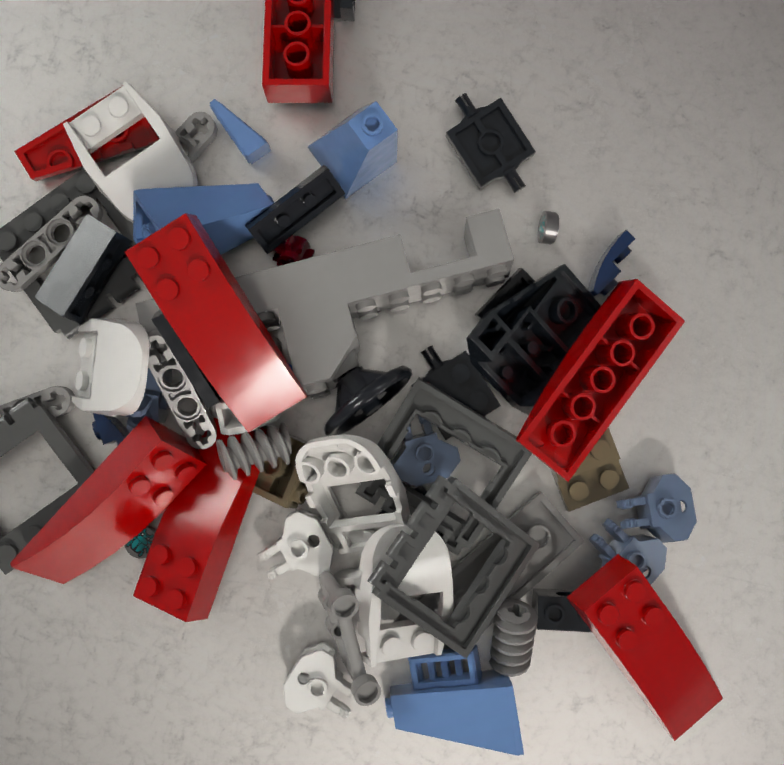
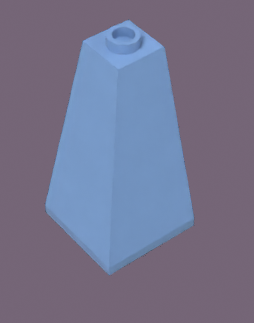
[307,101,398,199]
[133,183,274,254]
[385,669,524,756]

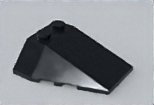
[466,264,601,415]

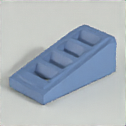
[209,99,271,165]
[408,645,482,690]

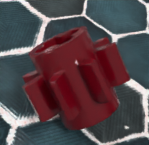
[273,235,315,266]

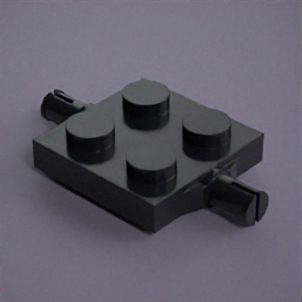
[445,93,536,194]
[411,345,501,440]

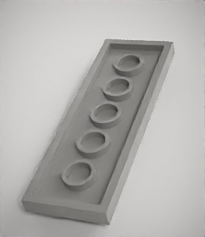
[394,491,585,672]

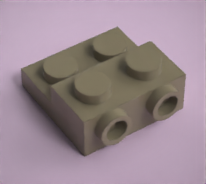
[253,425,308,509]
[551,428,629,512]

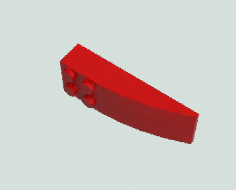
[262,0,334,103]
[125,213,308,432]
[516,279,685,482]
[10,416,207,584]
[133,418,267,622]
[566,554,723,741]

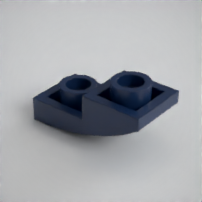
[588,230,635,297]
[92,413,130,445]

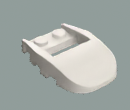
[63,81,197,223]
[71,318,149,418]
[295,435,411,554]
[355,523,454,667]

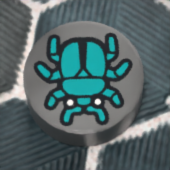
[538,211,559,245]
[125,525,156,559]

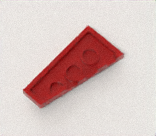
[14,86,160,181]

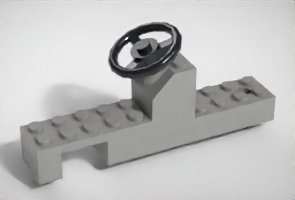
[135,209,514,436]

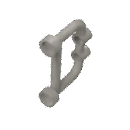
[318,571,381,706]

